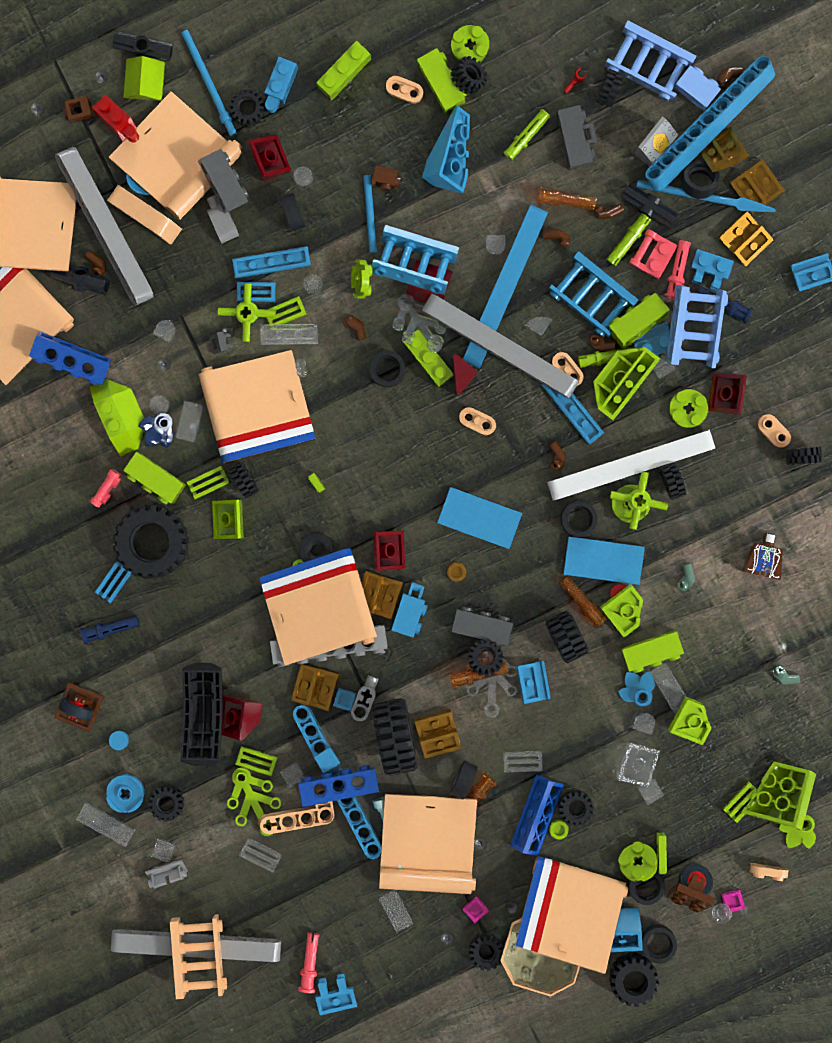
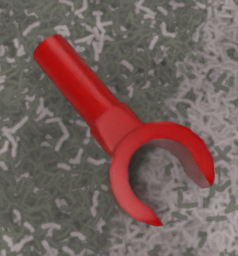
[564,68,587,93]

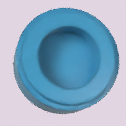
[109,730,129,750]

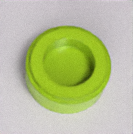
[549,819,569,840]

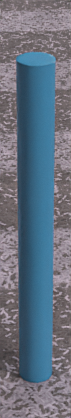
[363,175,377,253]

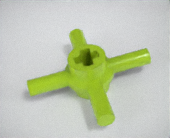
[218,283,276,342]
[610,471,668,530]

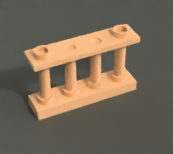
[170,914,227,999]

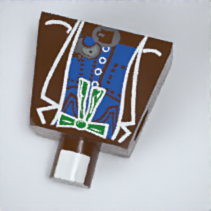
[742,533,783,580]

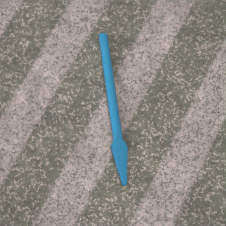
[636,180,776,212]

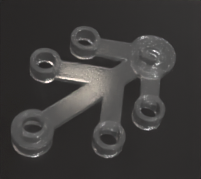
[392,294,447,353]
[467,643,517,718]

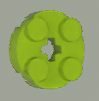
[451,25,489,62]
[351,260,372,299]
[669,389,708,428]
[611,485,650,523]
[618,842,658,882]

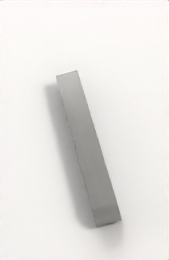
[55,147,153,306]
[422,294,579,399]
[111,929,281,962]

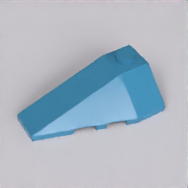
[422,106,470,193]

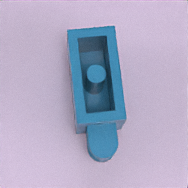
[264,57,298,113]
[391,582,428,637]

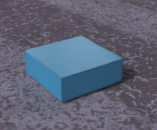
[333,687,357,712]
[314,746,341,773]

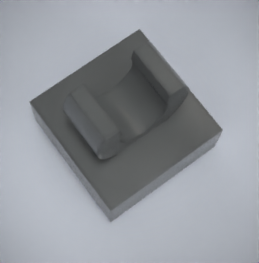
[209,331,233,355]

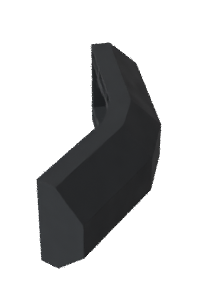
[180,663,223,766]

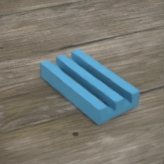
[237,282,276,302]
[95,561,131,603]

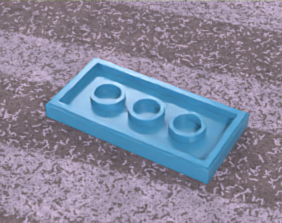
[437,487,522,549]
[563,536,645,585]

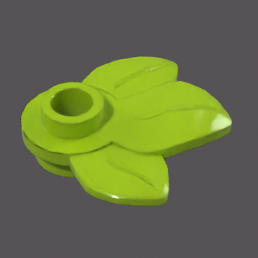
[779,815,816,849]

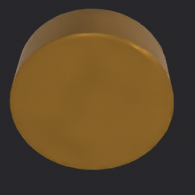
[447,562,466,582]

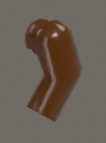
[717,66,742,88]
[594,204,624,220]
[543,229,570,247]
[84,250,105,276]
[343,316,367,341]
[589,334,617,352]
[549,441,566,470]

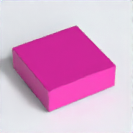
[721,889,745,913]
[462,895,489,923]

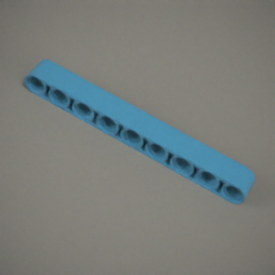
[645,56,775,191]
[463,205,548,369]
[293,704,382,859]

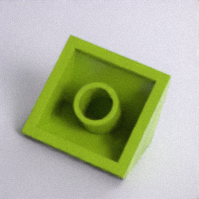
[123,56,165,101]
[212,500,244,539]

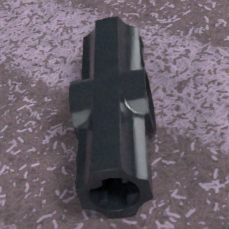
[113,31,173,61]
[620,183,678,229]
[50,266,110,295]

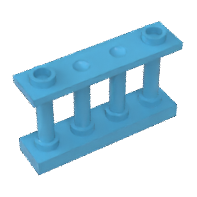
[372,225,459,295]
[548,251,638,338]

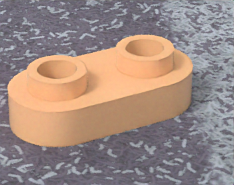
[386,76,423,104]
[552,352,583,386]
[459,407,496,435]
[757,414,791,448]
[749,863,789,881]

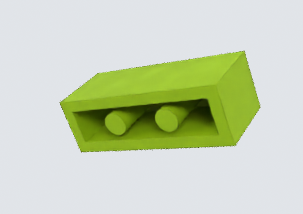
[316,41,371,101]
[417,48,467,114]
[609,292,670,350]
[403,330,454,388]
[123,452,186,504]
[620,630,684,673]

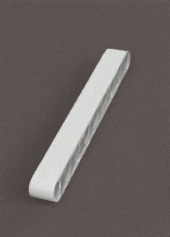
[547,430,715,501]

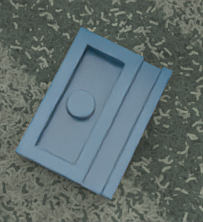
[790,253,832,292]
[633,321,670,356]
[516,661,551,704]

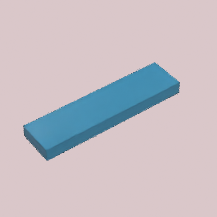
[232,246,311,279]
[542,384,604,445]

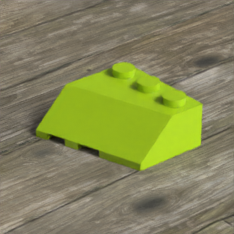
[741,762,816,830]

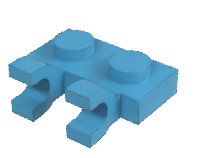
[691,249,734,292]
[315,973,357,1015]

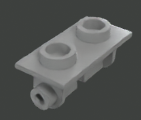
[145,860,188,889]

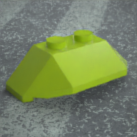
[593,347,660,420]
[90,379,145,457]

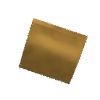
[700,126,749,172]
[730,159,785,214]
[717,211,773,266]
[362,571,405,619]
[291,664,341,711]
[414,709,462,759]

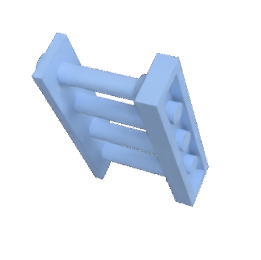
[605,21,696,101]
[666,285,728,368]

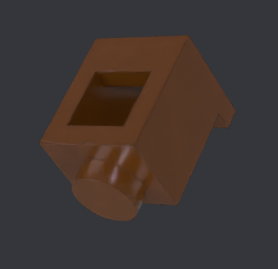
[63,96,94,123]
[371,165,401,190]

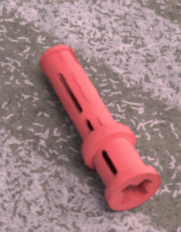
[664,240,691,300]
[298,933,319,993]

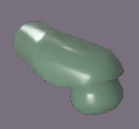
[677,563,695,591]
[773,666,800,685]

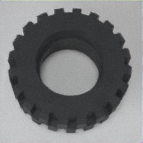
[113,505,189,579]
[372,698,418,776]

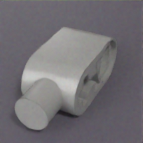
[207,195,239,243]
[351,675,379,721]

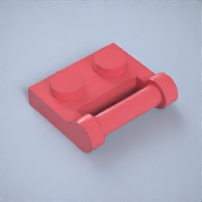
[629,229,678,280]
[89,469,121,508]

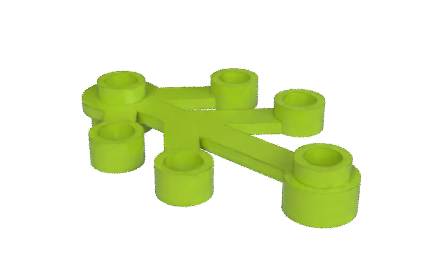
[227,767,282,836]

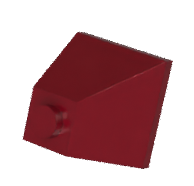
[222,696,263,741]

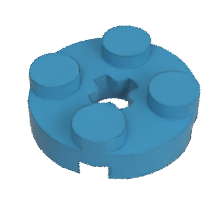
[106,774,146,813]

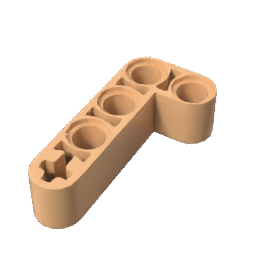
[107,185,182,245]
[258,785,334,834]

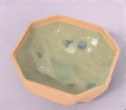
[500,918,580,996]

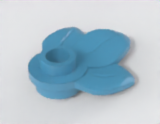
[618,671,655,706]

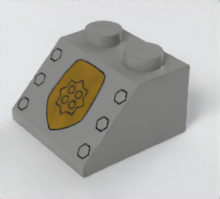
[634,116,678,167]

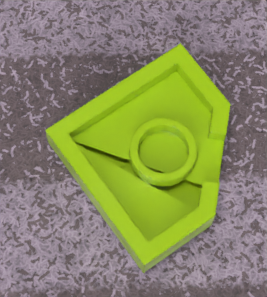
[600,584,643,637]
[668,696,711,745]

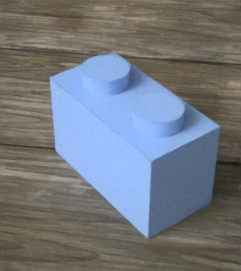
[674,65,721,111]

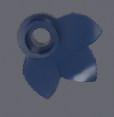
[138,413,174,448]

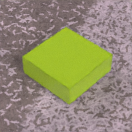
[308,473,326,493]

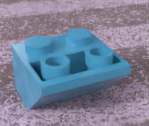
[611,907,643,952]

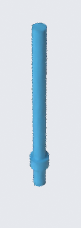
[181,30,237,137]

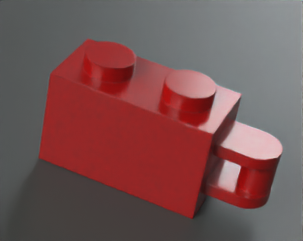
[92,95,139,143]

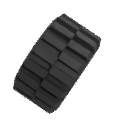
[546,610,588,664]
[609,953,660,1007]

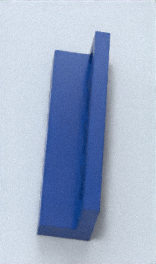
[510,774,564,856]

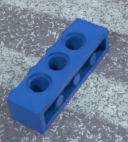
[29,331,112,385]
[298,765,379,807]

